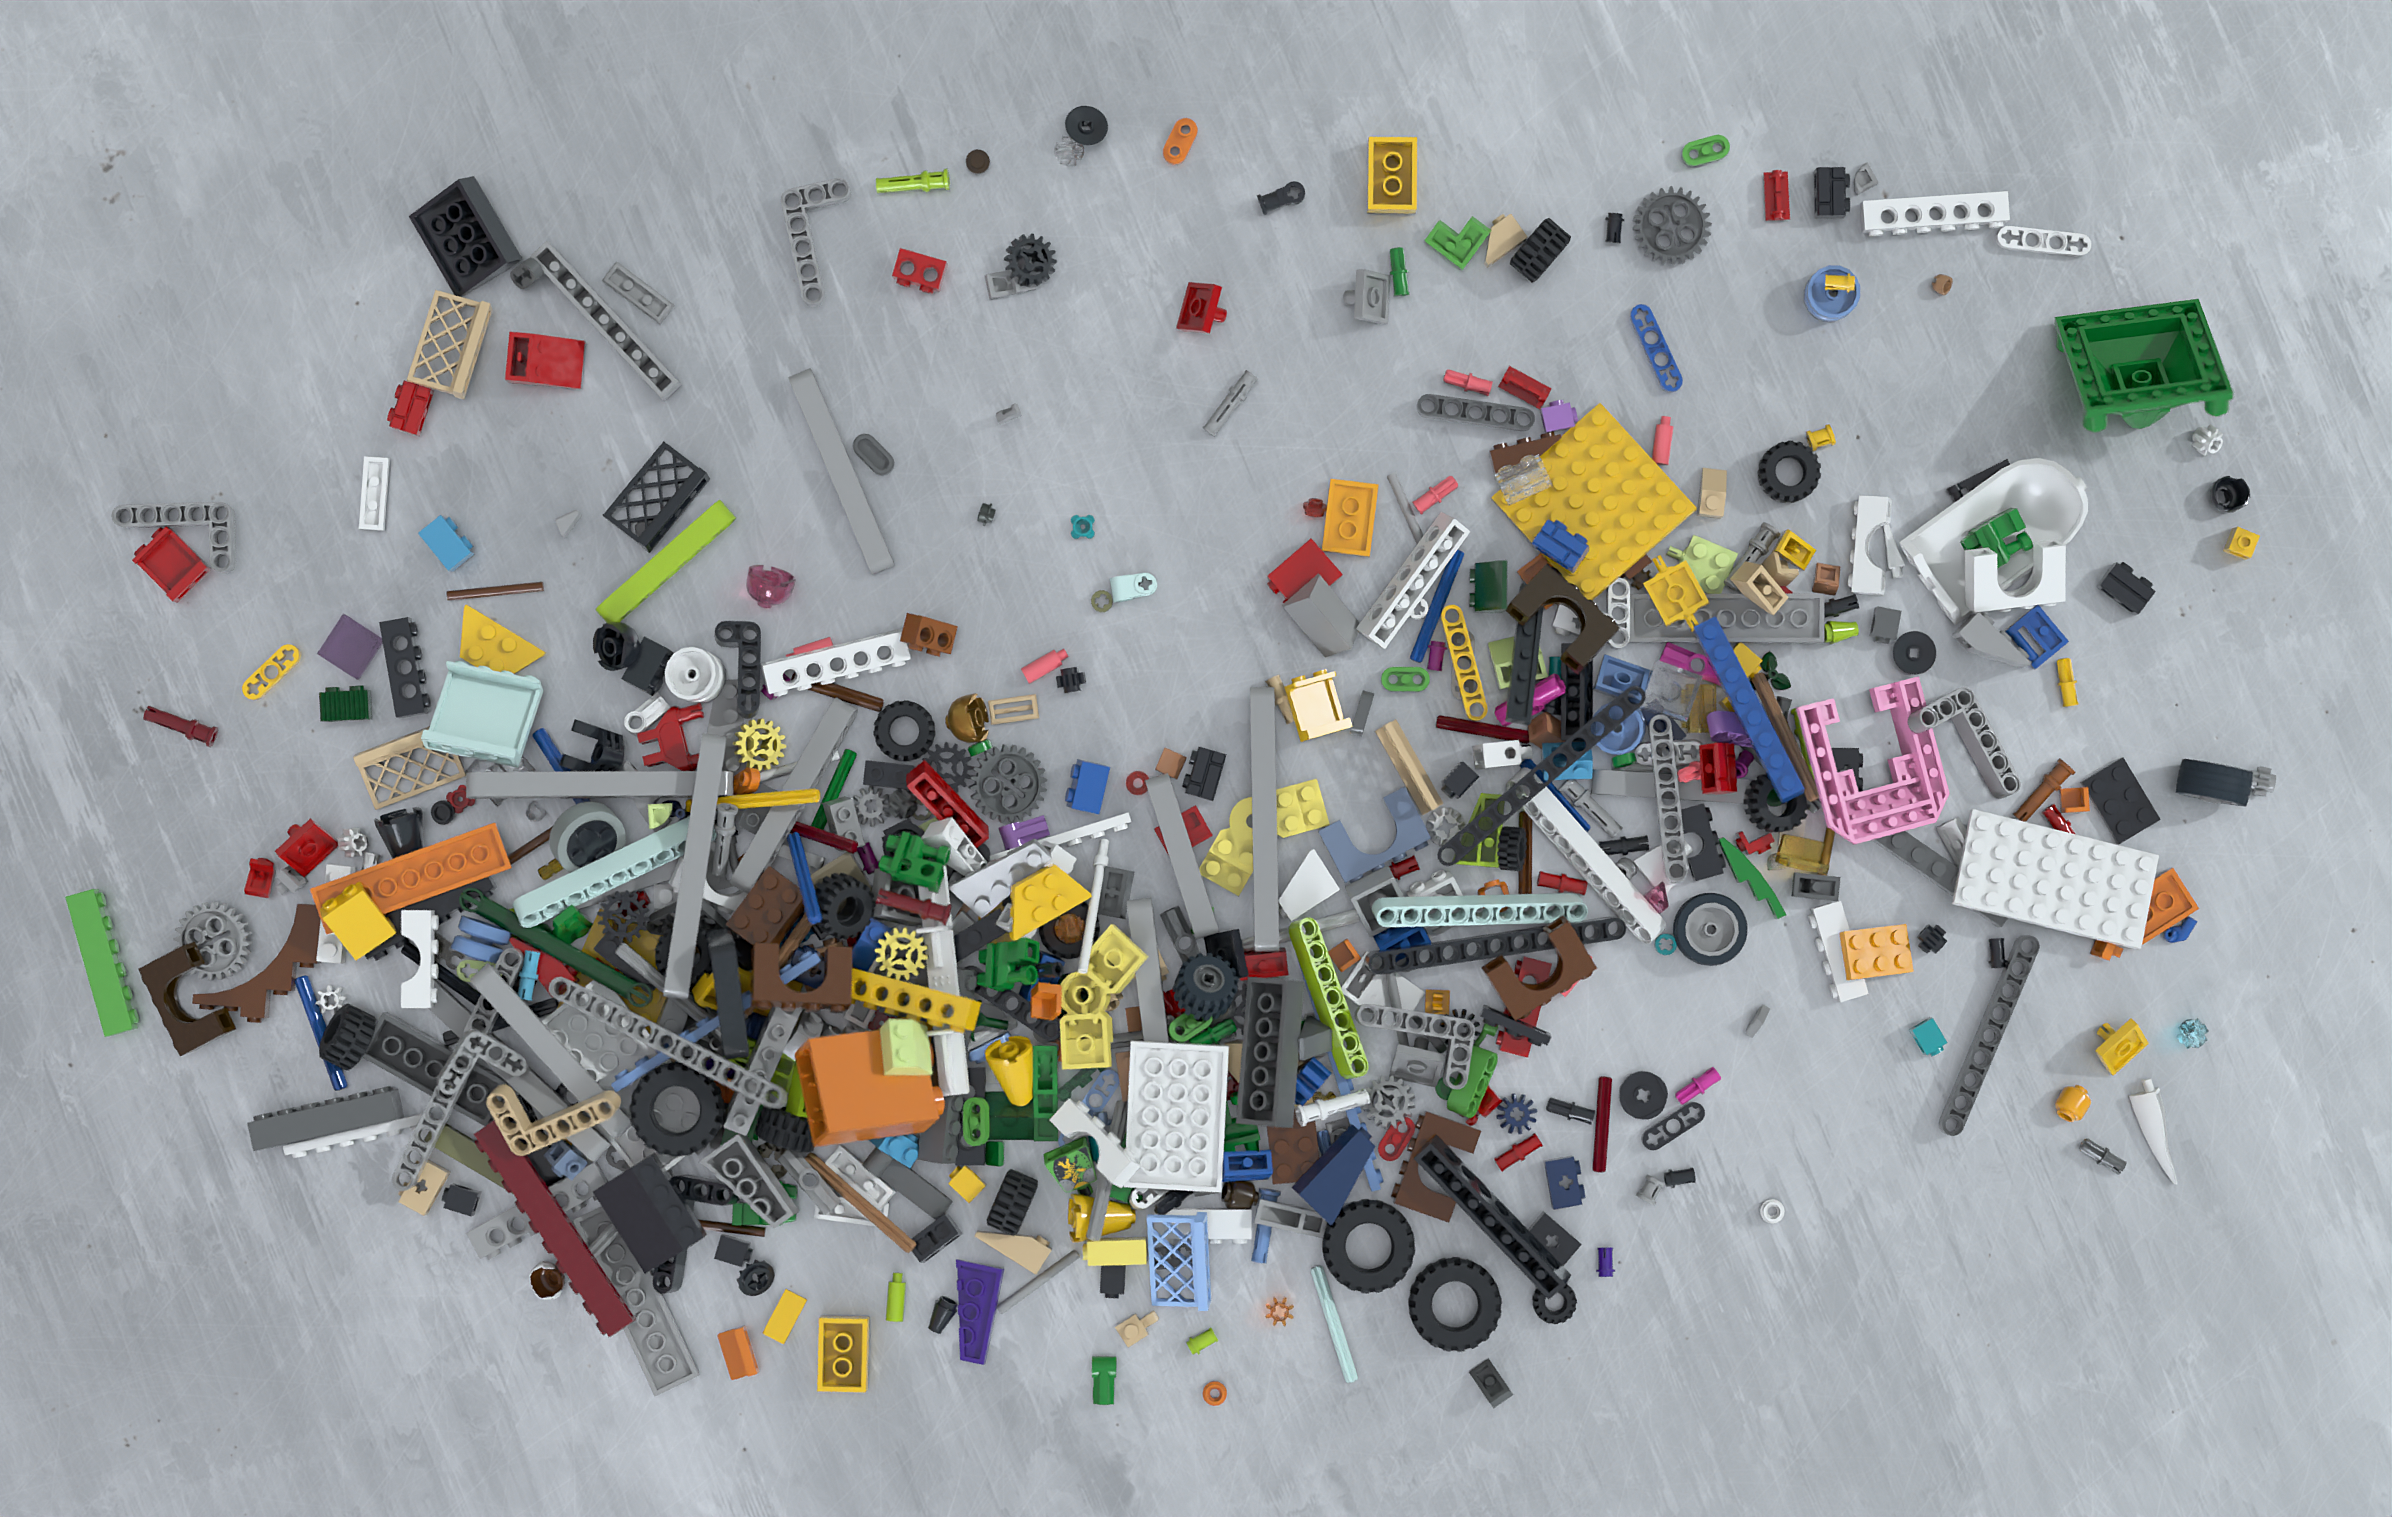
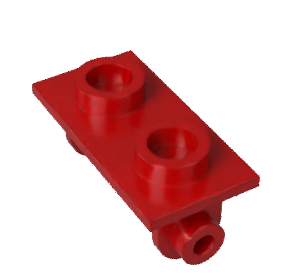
[1764,170,1790,221]
[1498,366,1552,410]

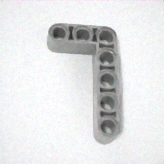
[781,178,851,307]
[111,502,236,573]
[1908,687,2021,799]
[1355,1004,1475,1089]

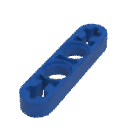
[1630,304,1683,393]

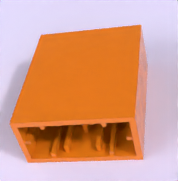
[794,1030,944,1147]

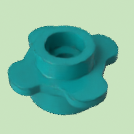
[1071,515,1095,539]

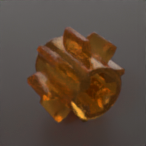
[1054,914,1085,944]
[1265,1297,1294,1326]

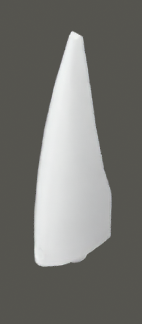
[2129,1078,2177,1185]

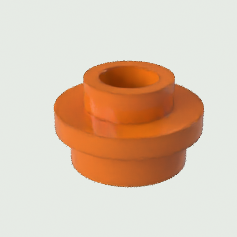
[1203,1381,1227,1406]

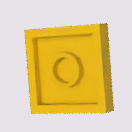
[2095,1018,2149,1076]

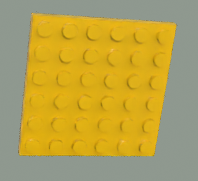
[1491,403,1697,601]

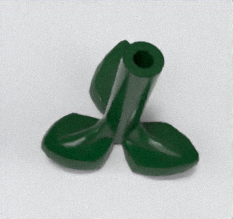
[1750,651,1791,691]
[970,1000,1009,1042]

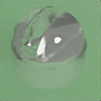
[525,800,547,822]
[1767,853,1787,870]

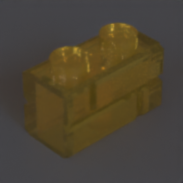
[1681,684,1716,733]

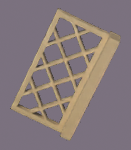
[407,290,493,399]
[1375,720,1444,815]
[353,726,466,810]

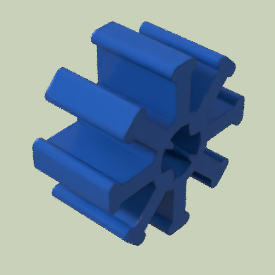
[1295,1057,1332,1106]

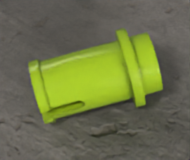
[1186,1328,1218,1355]

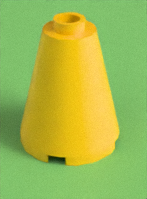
[985,1036,1033,1106]
[1068,1194,1136,1243]

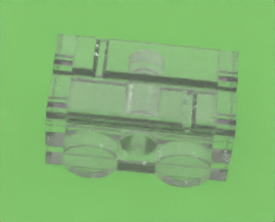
[1494,455,1553,506]

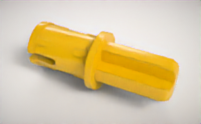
[2057,658,2079,707]

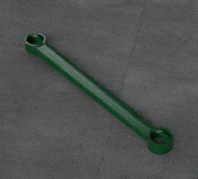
[459,888,653,1008]

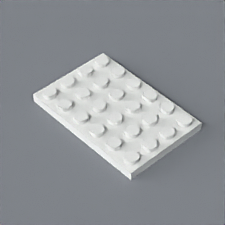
[1124,1040,1229,1192]

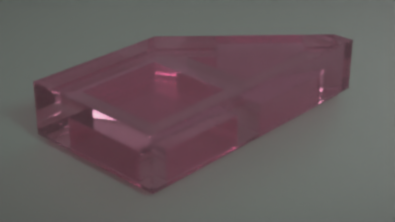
[1643,882,1669,914]

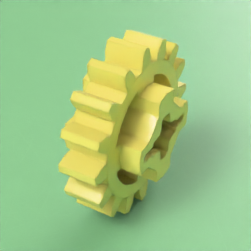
[733,718,786,771]
[875,927,928,980]

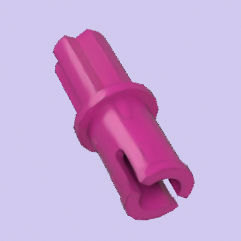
[1675,1067,1721,1105]

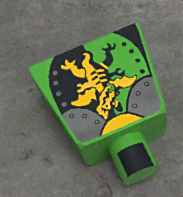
[1043,1136,1097,1196]

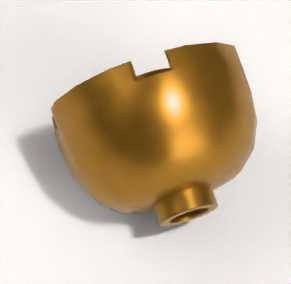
[945,693,989,743]

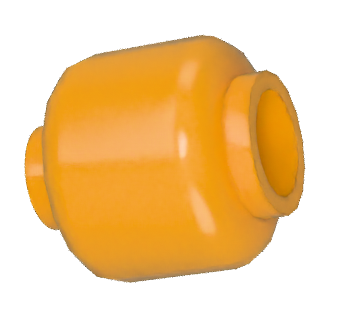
[2055,1085,2091,1122]

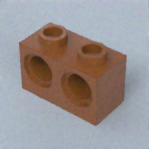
[900,613,958,657]

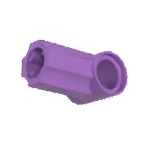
[998,815,1050,850]

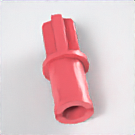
[1443,369,1492,396]
[1413,476,1458,514]
[1677,761,1701,783]

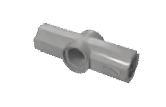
[778,1149,841,1215]

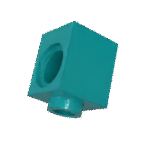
[1909,1017,1947,1057]

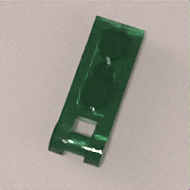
[1057,1055,1112,1102]

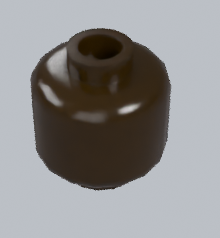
[1221,1181,1259,1210]

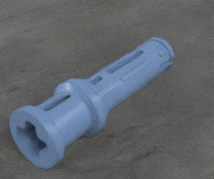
[1251,1188,1281,1263]

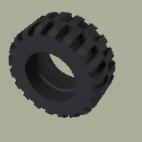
[629,1062,725,1157]
[1322,1199,1415,1294]
[1408,1257,1502,1352]

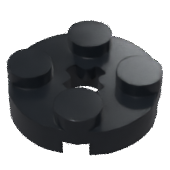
[1619,1071,1668,1120]

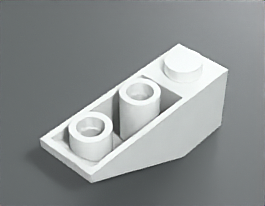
[922,817,987,877]

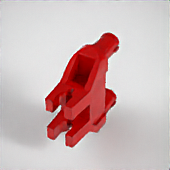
[637,703,704,771]

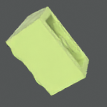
[1488,636,1548,690]

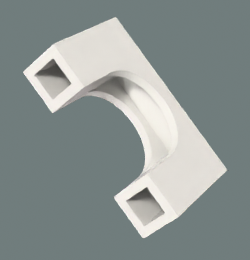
[1965,539,2066,614]

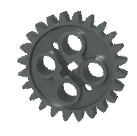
[1633,186,1712,266]
[968,744,1047,823]

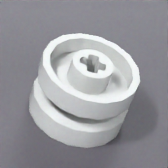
[665,647,726,703]

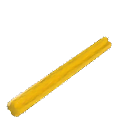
[685,788,820,813]

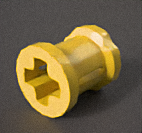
[1806,424,1836,452]

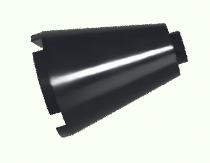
[374,807,423,859]

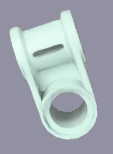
[1109,573,1157,603]

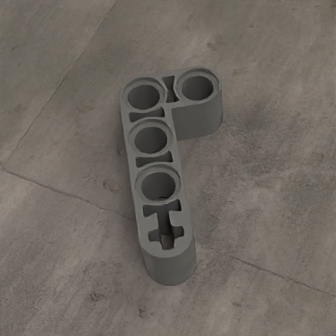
[862,1147,953,1220]

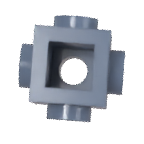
[544,1139,588,1180]

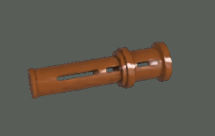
[2013,758,2076,822]

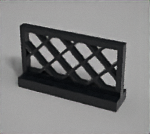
[603,441,710,553]

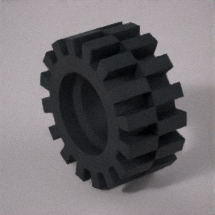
[1497,826,1527,871]
[1532,1284,1577,1324]

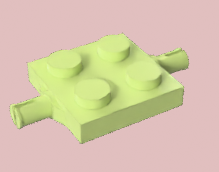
[1666,535,1738,594]

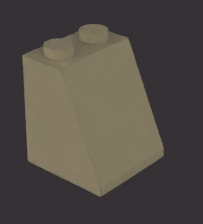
[811,852,872,914]

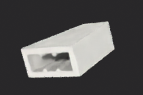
[1278,849,1340,921]

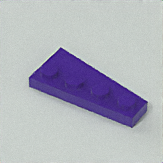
[956,1259,1004,1365]

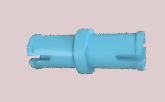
[518,950,541,1001]

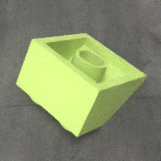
[880,1019,932,1075]

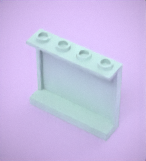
[421,661,543,768]

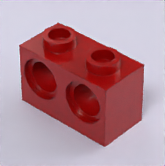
[892,248,948,294]

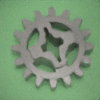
[1363,1076,1416,1129]

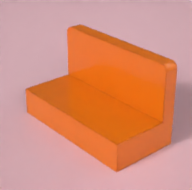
[718,1325,760,1380]

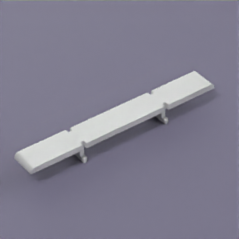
[916,866,969,1096]

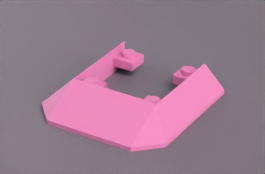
[1796,676,1950,845]

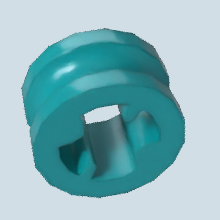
[1654,933,1677,955]

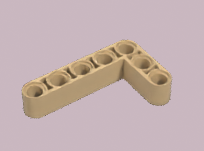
[487,1084,621,1156]

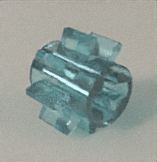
[2177,1018,2209,1049]

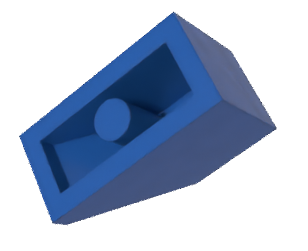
[852,917,892,972]

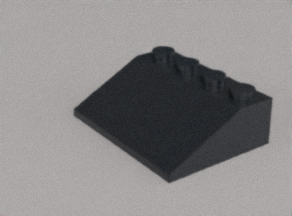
[409,176,522,297]
[593,1152,707,1274]

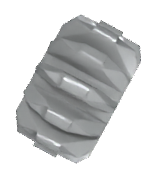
[853,786,891,827]

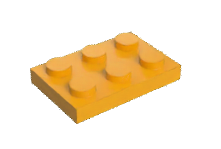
[1322,479,1379,557]
[1839,924,1914,981]

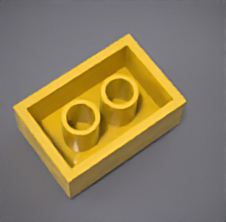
[1367,137,1417,214]
[817,1316,870,1392]

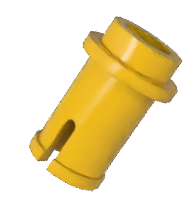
[1825,273,1855,293]

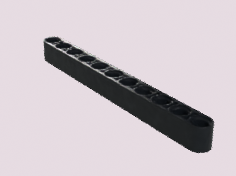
[1437,686,1646,866]
[1364,917,1626,974]

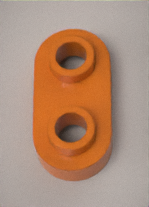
[1163,118,1198,165]
[734,767,760,795]

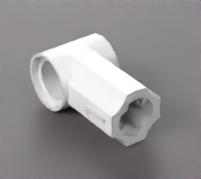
[624,692,670,736]

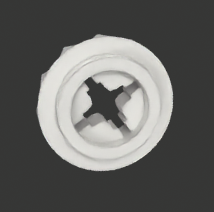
[1426,808,1465,846]

